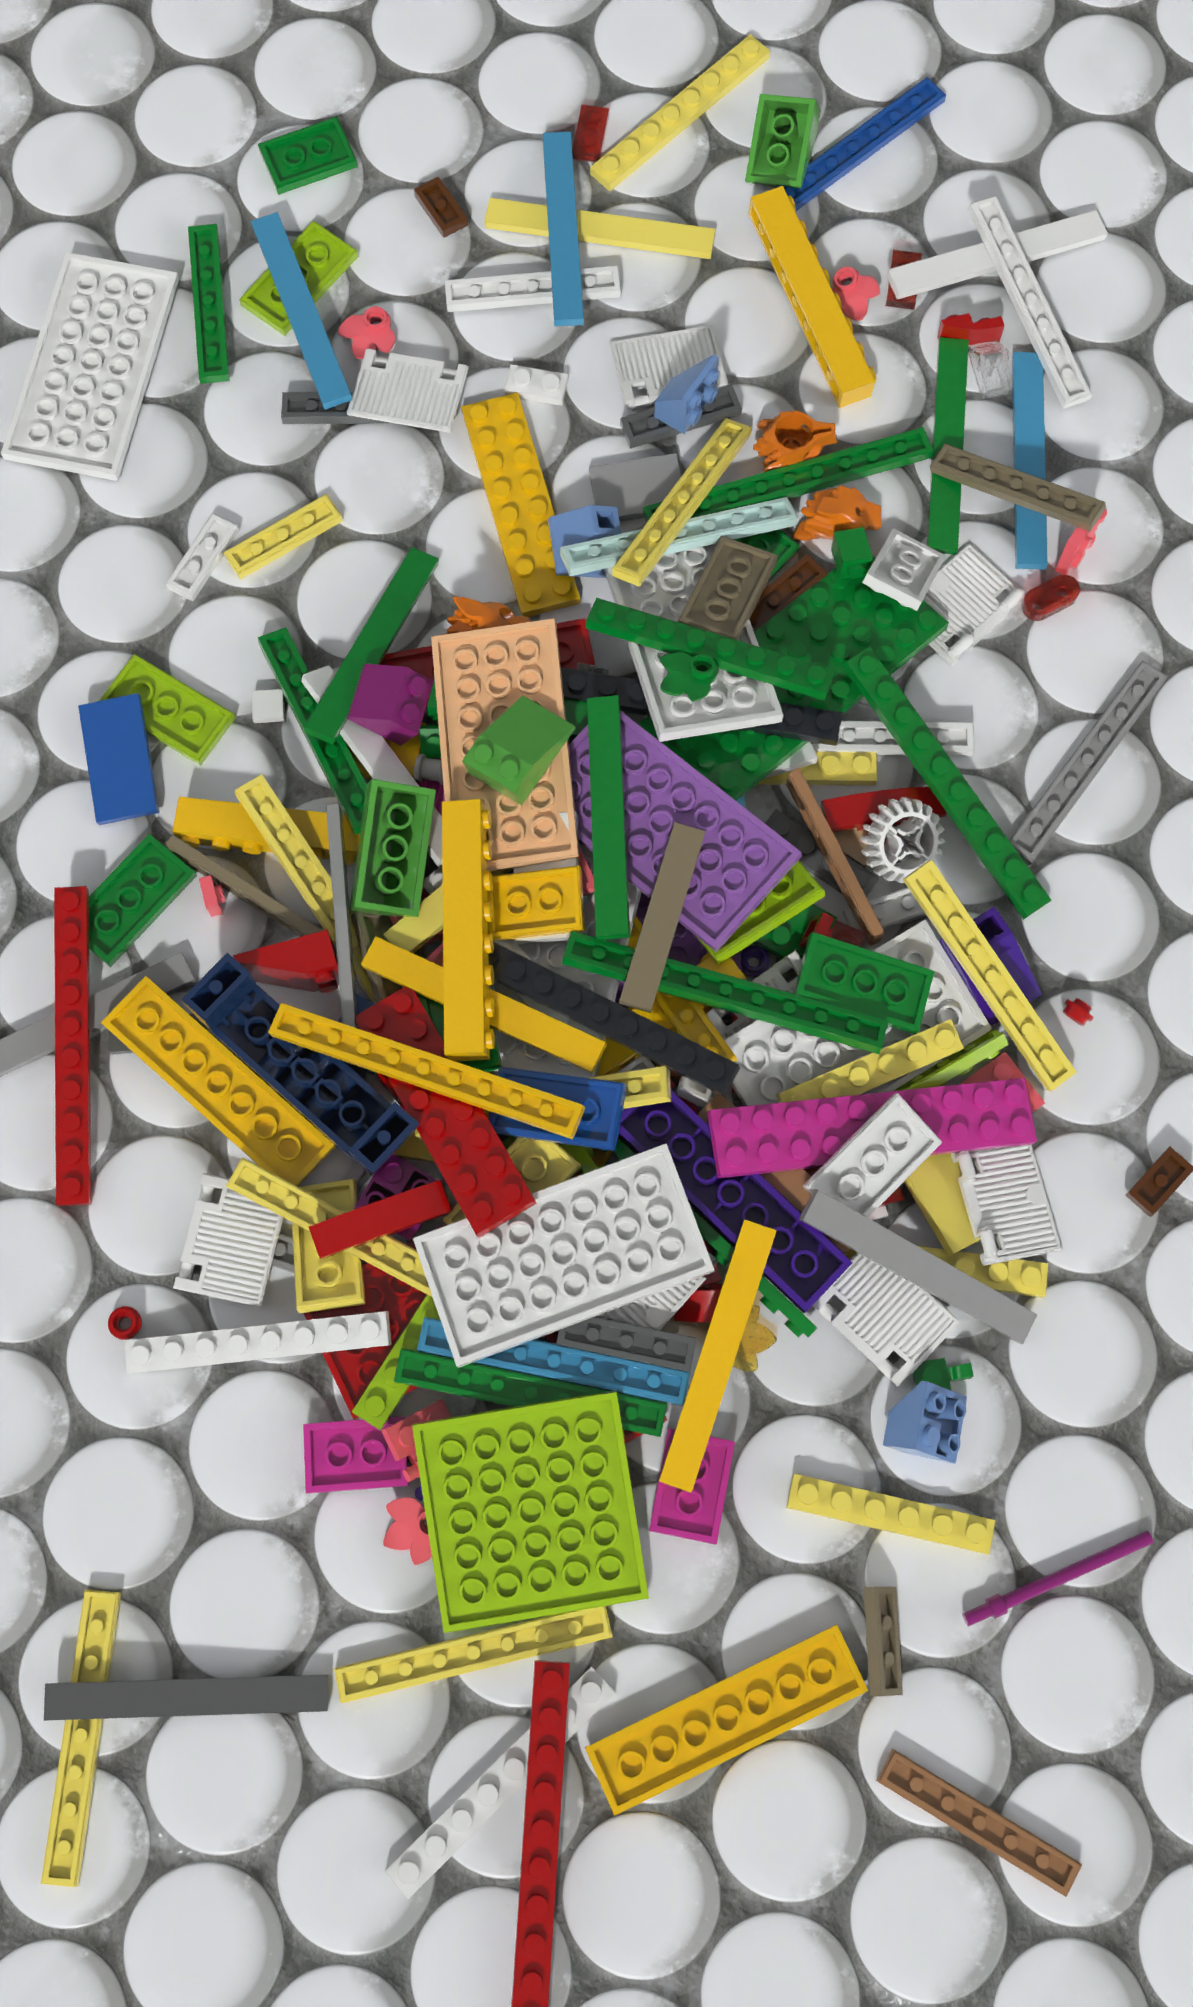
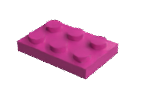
[303,1416,409,1494]
[649,1428,735,1545]

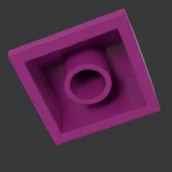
[347,664,433,746]

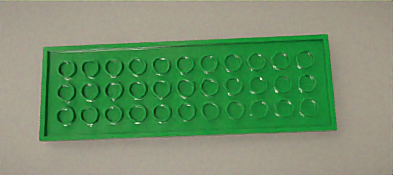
[638,555,949,801]

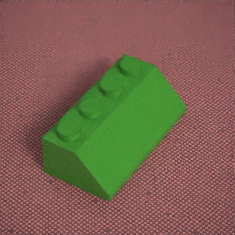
[349,779,436,917]

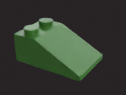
[745,94,821,188]
[462,696,575,806]

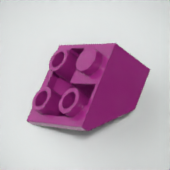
[354,1154,445,1242]

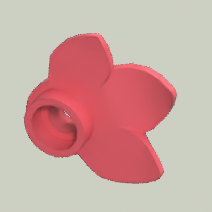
[831,267,880,321]
[338,306,395,359]
[383,1497,432,1565]

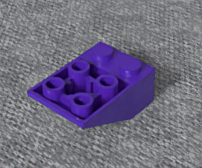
[939,907,1042,1026]

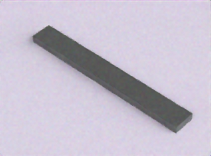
[44,1674,328,1721]

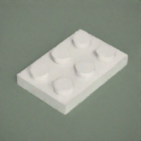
[862,528,946,611]

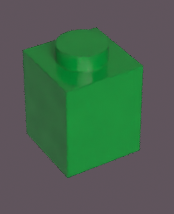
[831,527,873,580]

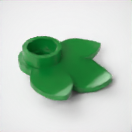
[660,652,718,702]

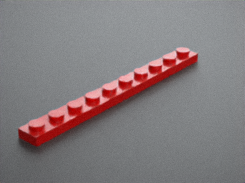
[54,886,91,1206]
[511,1660,570,2007]

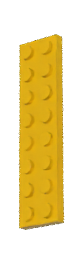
[461,392,580,617]
[101,976,336,1187]
[585,1625,868,1816]

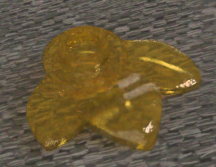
[733,1305,777,1372]

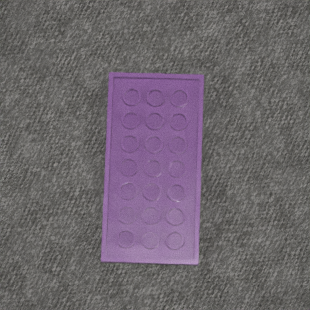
[569,711,802,953]

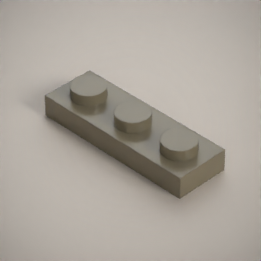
[864,1587,903,1696]

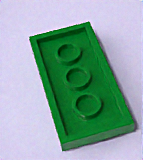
[89,834,197,968]
[793,932,935,1034]

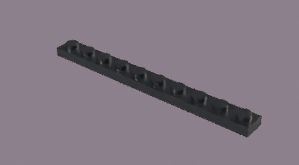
[561,667,843,746]
[441,942,740,1097]

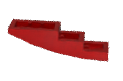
[821,786,947,833]
[309,1180,452,1259]

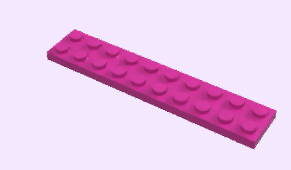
[707,1078,1037,1178]

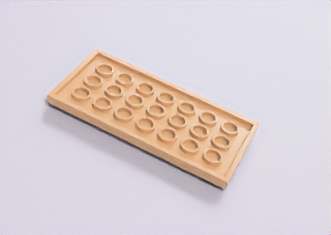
[431,618,580,871]

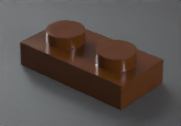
[414,177,468,238]
[1125,1146,1193,1217]

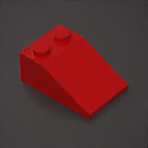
[233,929,339,993]

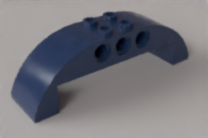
[181,953,420,1174]

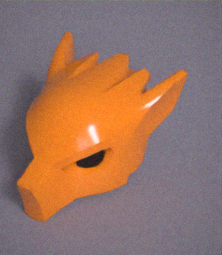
[753,410,837,473]
[793,485,882,541]
[443,597,530,635]

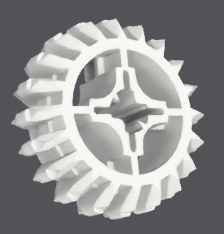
[860,797,945,883]

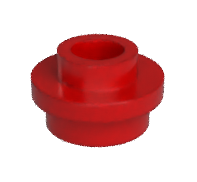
[1062,998,1094,1026]
[108,1306,142,1340]

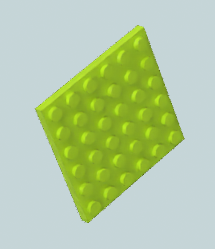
[412,1390,649,1633]

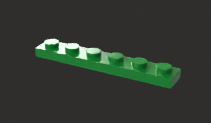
[188,224,230,384]

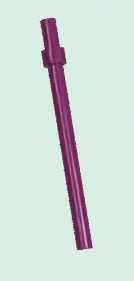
[962,1531,1154,1627]

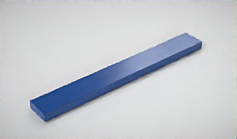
[778,77,946,211]

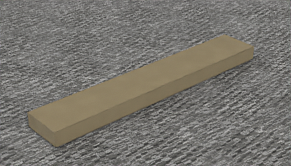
[930,444,1106,532]
[619,822,706,1013]
[166,834,323,937]

